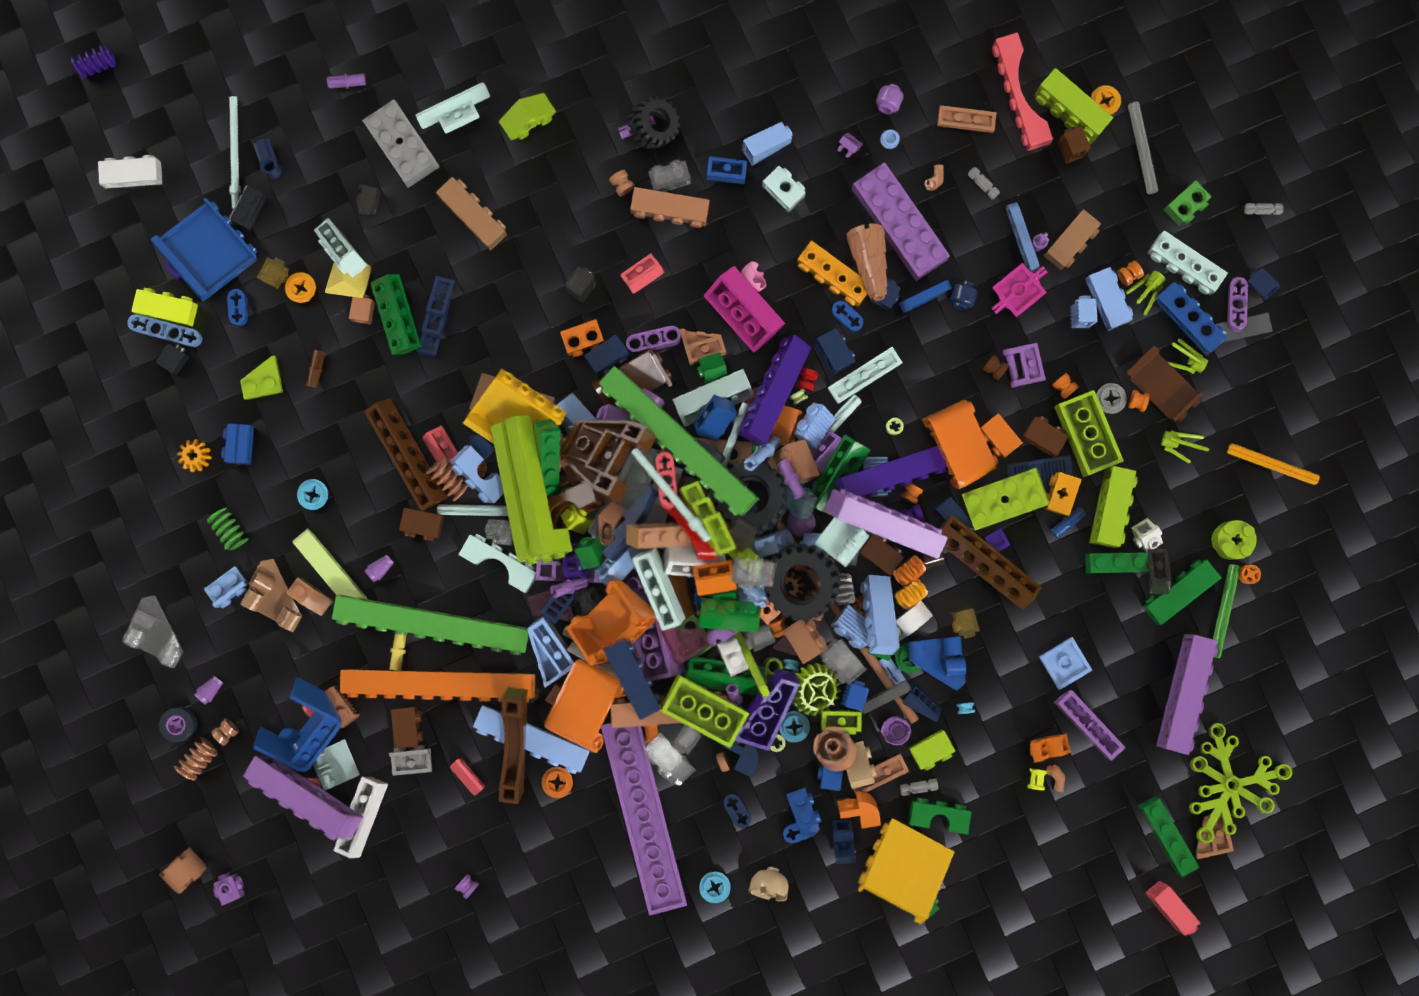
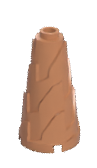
[846,224,887,301]

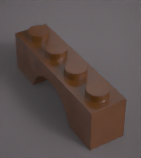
[547,480,605,529]

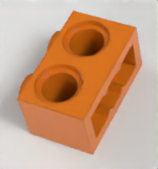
[560,320,604,357]

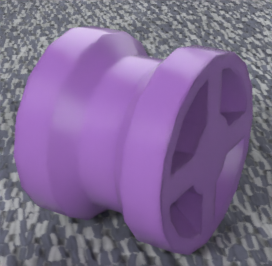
[455,874,479,899]

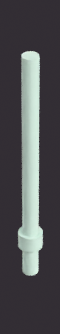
[229,96,241,209]
[707,402,749,501]
[632,448,711,542]

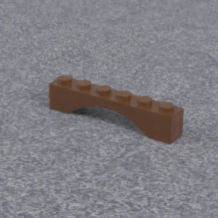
[499,687,527,804]

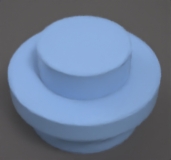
[880,130,900,149]

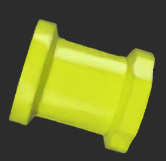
[1027,768,1047,790]

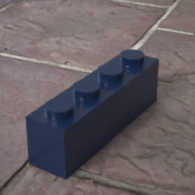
[602,638,661,720]

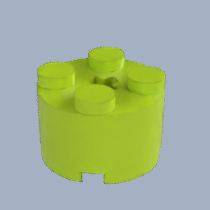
[1211,520,1257,560]

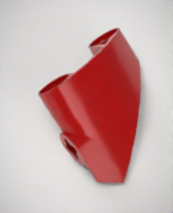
[659,496,717,560]

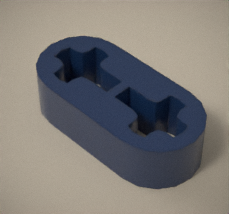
[724,794,751,828]

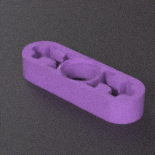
[1227,277,1248,332]

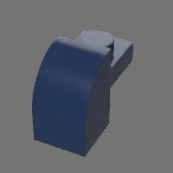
[723,741,758,777]
[832,819,856,864]

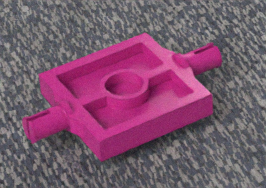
[992,263,1048,317]

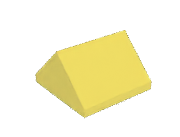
[325,262,372,298]

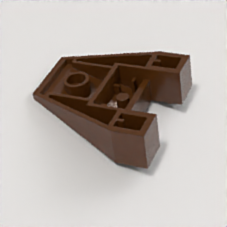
[560,420,656,505]

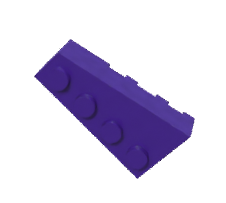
[735,669,800,751]

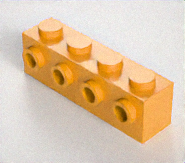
[797,241,867,306]

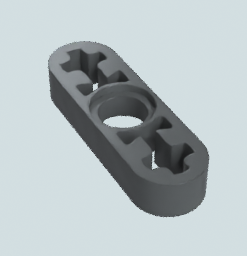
[861,680,911,714]

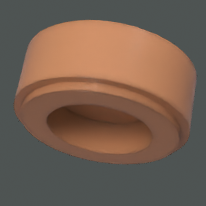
[716,752,730,772]

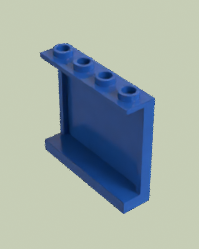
[151,198,257,301]

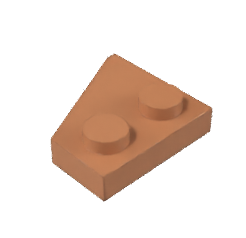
[679,329,726,365]
[1195,814,1234,859]

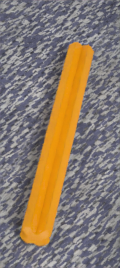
[1227,444,1320,485]

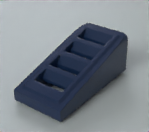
[540,580,579,624]
[903,683,942,722]

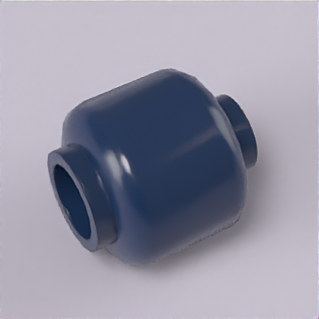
[950,281,978,311]

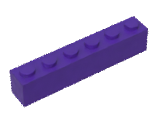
[738,335,812,446]
[835,446,947,498]

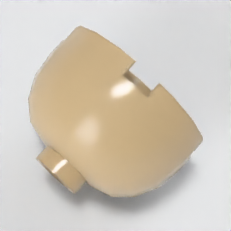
[749,867,789,901]

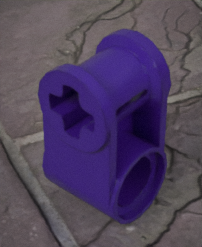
[562,541,588,579]

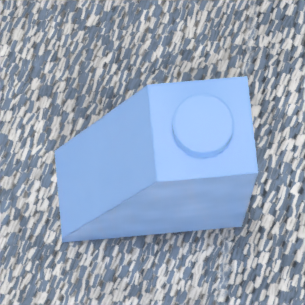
[743,122,792,166]

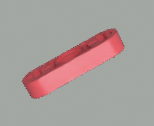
[656,452,677,509]

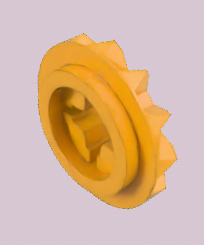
[1091,86,1121,115]
[285,272,316,303]

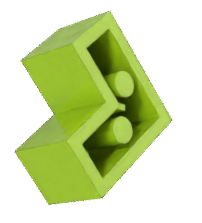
[499,93,556,140]

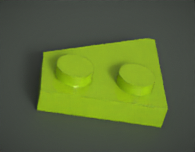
[240,356,283,400]

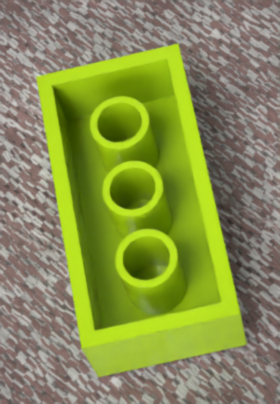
[1034,68,1113,145]
[1054,390,1124,477]
[1089,466,1138,548]
[962,468,1050,530]
[660,674,749,748]

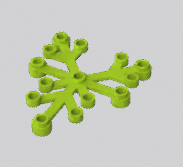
[1189,723,1292,843]

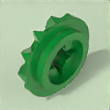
[895,643,921,673]

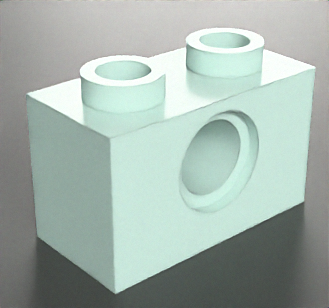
[762,166,806,212]

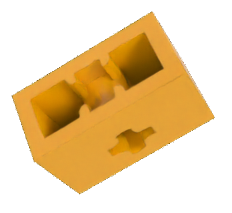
[1044,472,1082,516]

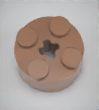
[813,727,857,772]
[159,847,207,894]

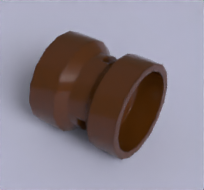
[982,354,1009,381]

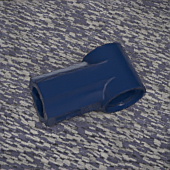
[254,139,282,179]

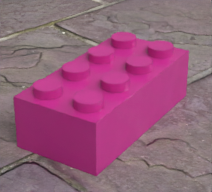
[704,266,785,352]

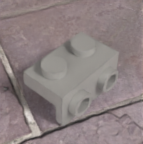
[389,745,432,776]

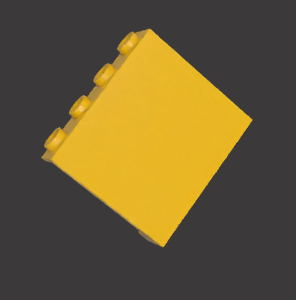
[463,369,567,444]
[858,818,954,925]

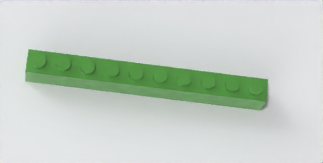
[599,366,759,516]
[332,594,529,655]

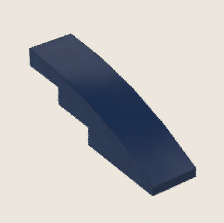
[417,276,455,358]
[603,487,659,560]

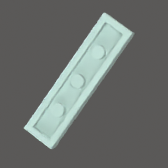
[828,347,902,404]

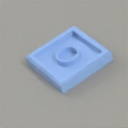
[1039,637,1092,690]

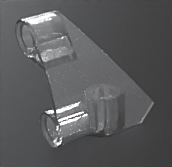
[122,595,183,668]

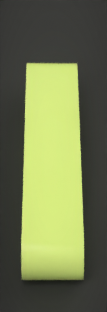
[293,528,367,599]

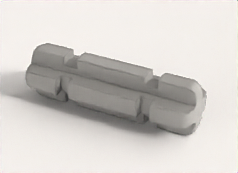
[968,167,1000,199]
[1245,203,1283,215]
[900,779,938,796]

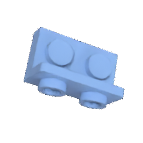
[204,566,249,608]

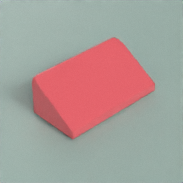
[620,254,664,293]
[422,425,458,466]
[450,758,485,796]

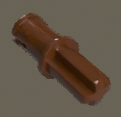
[305,350,325,389]

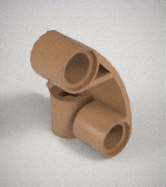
[240,559,302,632]

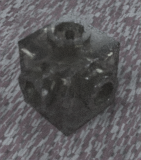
[571,586,604,616]

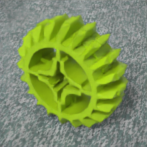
[792,663,841,716]

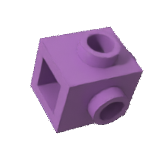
[213,872,245,905]

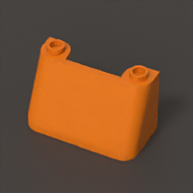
[922,400,999,489]
[566,579,657,666]
[545,659,626,753]

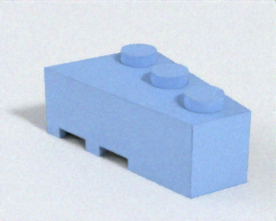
[527,616,577,688]

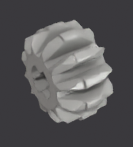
[836,573,855,606]

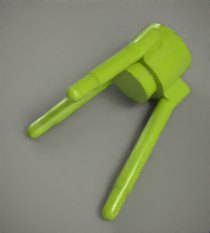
[1126,271,1166,316]
[1168,339,1208,374]
[1161,430,1209,463]

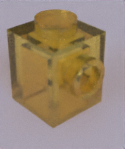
[257,257,289,289]
[952,608,980,639]

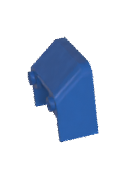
[253,677,342,772]

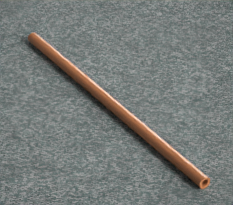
[774,520,919,724]

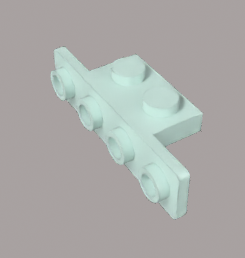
[416,82,490,134]

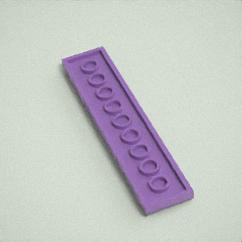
[601,723,687,915]

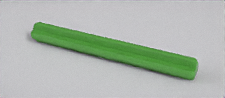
[1213,564,1240,658]

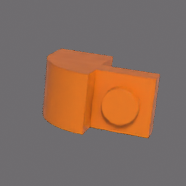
[1030,733,1071,762]
[837,792,881,828]

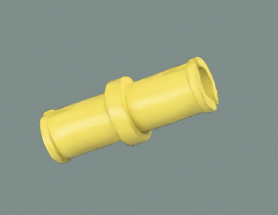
[389,632,407,671]

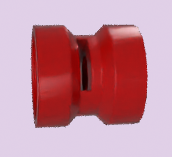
[795,368,819,392]

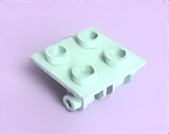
[815,517,869,567]
[313,739,360,791]

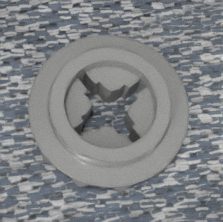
[1096,383,1127,414]

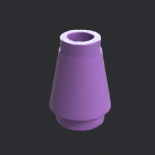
[365,555,394,582]
[194,676,223,705]

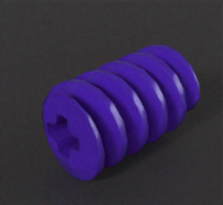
[71,43,116,78]

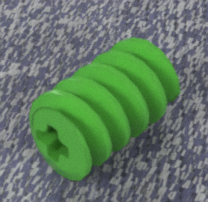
[207,507,248,550]

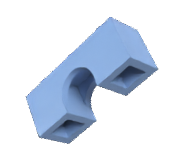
[450,446,504,503]

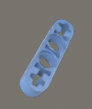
[1006,202,1040,273]
[128,314,202,347]

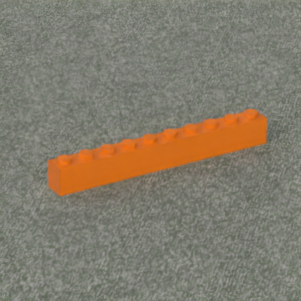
[340,669,535,702]

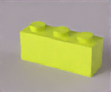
[131,288,198,327]

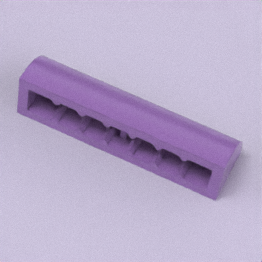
[1054,690,1125,761]

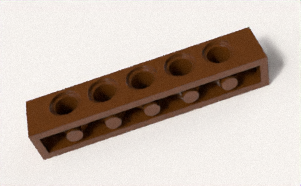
[365,398,447,511]
[938,515,1042,610]

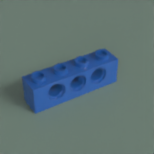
[1155,282,1228,356]

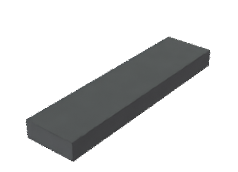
[1196,313,1273,348]

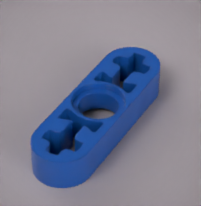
[899,280,952,313]

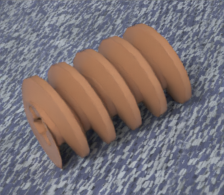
[426,459,468,501]
[174,737,218,780]

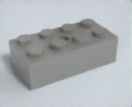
[363,100,439,188]

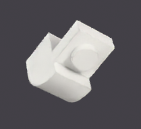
[896,601,933,641]
[716,635,749,677]

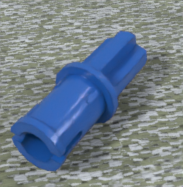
[1050,507,1086,539]

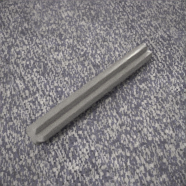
[1128,102,1158,194]

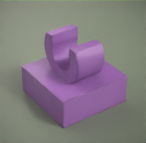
[838,133,862,158]

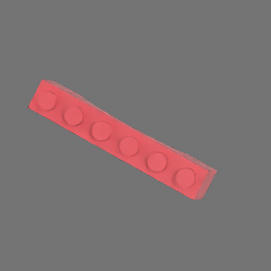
[992,33,1053,151]

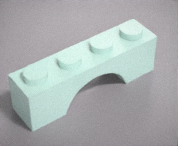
[458,533,536,593]

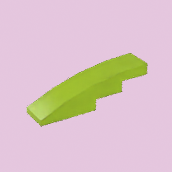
[679,481,736,556]

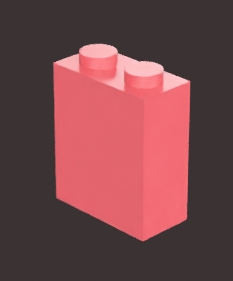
[1145,881,1200,936]

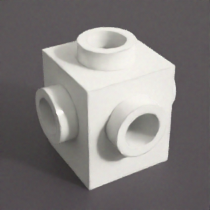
[1132,518,1163,553]

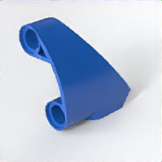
[907,637,966,691]

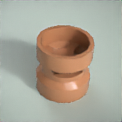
[609,170,635,196]
[211,718,239,746]

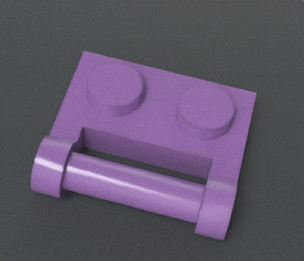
[1003,343,1046,388]

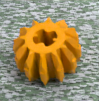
[177,439,211,472]
[894,579,928,609]

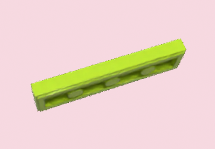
[734,631,770,698]

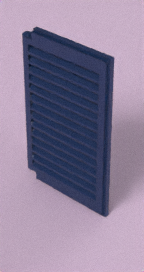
[1006,455,1074,497]

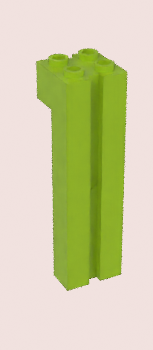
[490,415,572,565]

